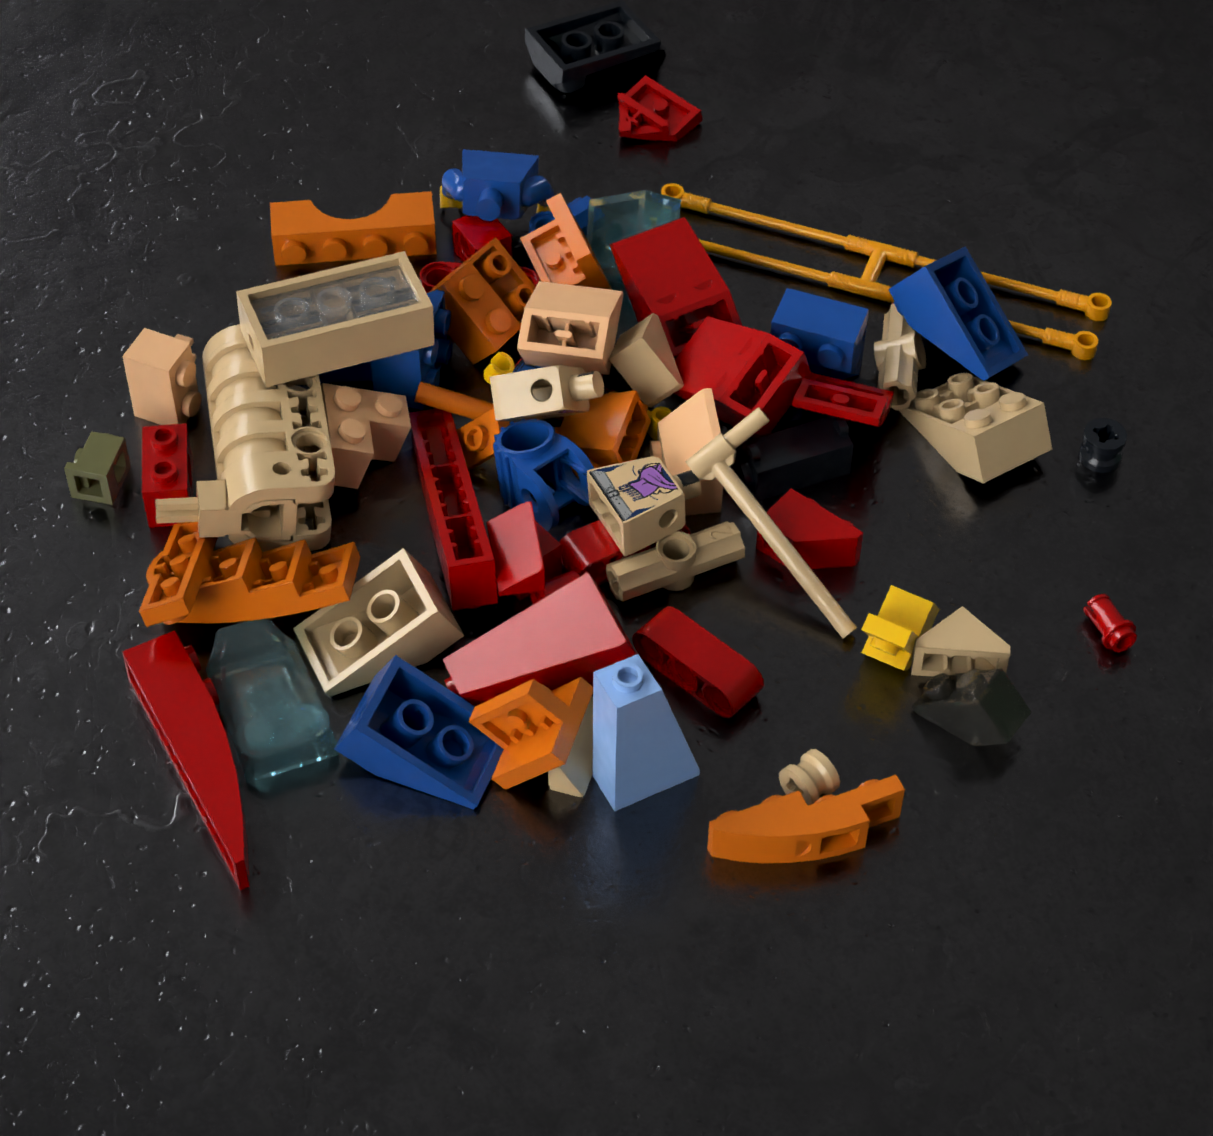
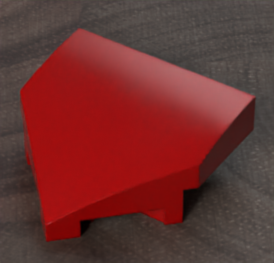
[618,75,703,141]

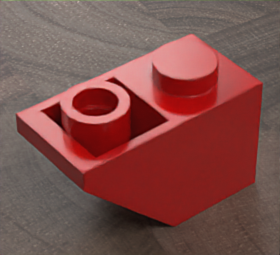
[756,488,863,569]

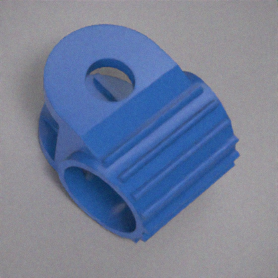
[493,418,594,531]

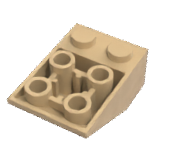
[899,373,1052,483]

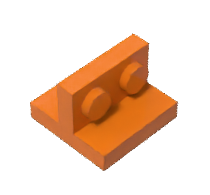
[520,193,612,290]
[468,677,593,790]

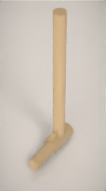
[686,407,857,639]

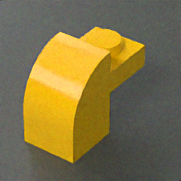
[861,585,940,671]

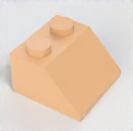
[650,388,723,516]

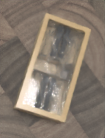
[236,251,435,387]

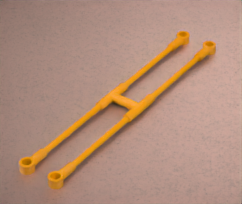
[642,183,1112,360]

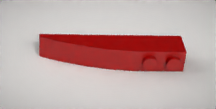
[409,408,498,611]
[122,630,249,890]

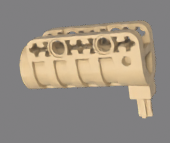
[155,324,335,552]

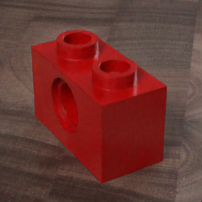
[142,423,193,528]

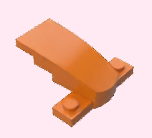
[139,522,361,627]

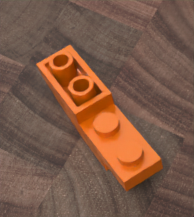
[707,775,905,863]

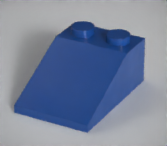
[888,246,1028,381]
[334,655,503,809]

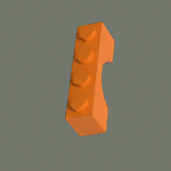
[270,191,437,266]

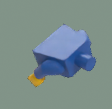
[440,149,555,221]

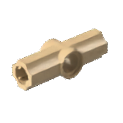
[874,303,926,411]
[606,521,745,602]

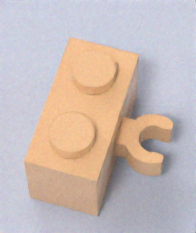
[122,328,201,425]

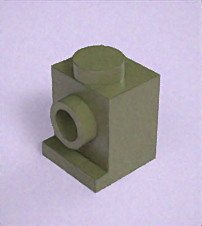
[64,431,131,505]

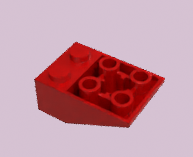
[609,217,743,357]
[674,316,812,438]

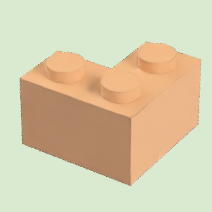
[307,383,411,489]

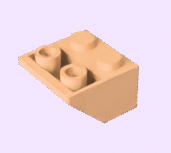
[517,281,624,375]

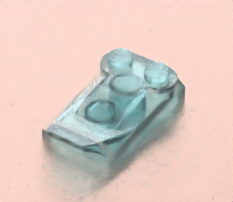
[206,618,339,783]

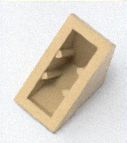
[609,313,684,408]
[911,606,1010,682]

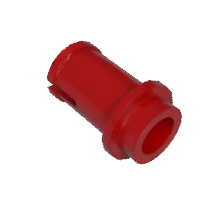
[1083,593,1137,652]

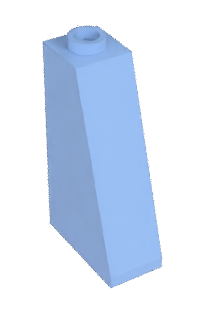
[592,654,700,811]

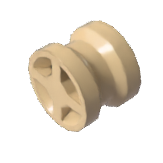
[779,749,840,805]

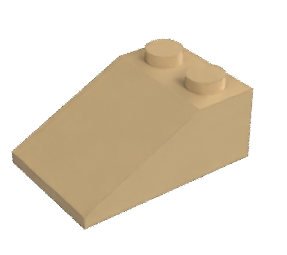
[293,548,464,697]

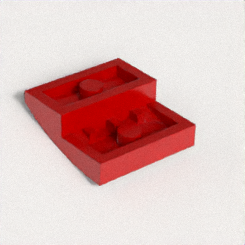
[792,373,894,427]

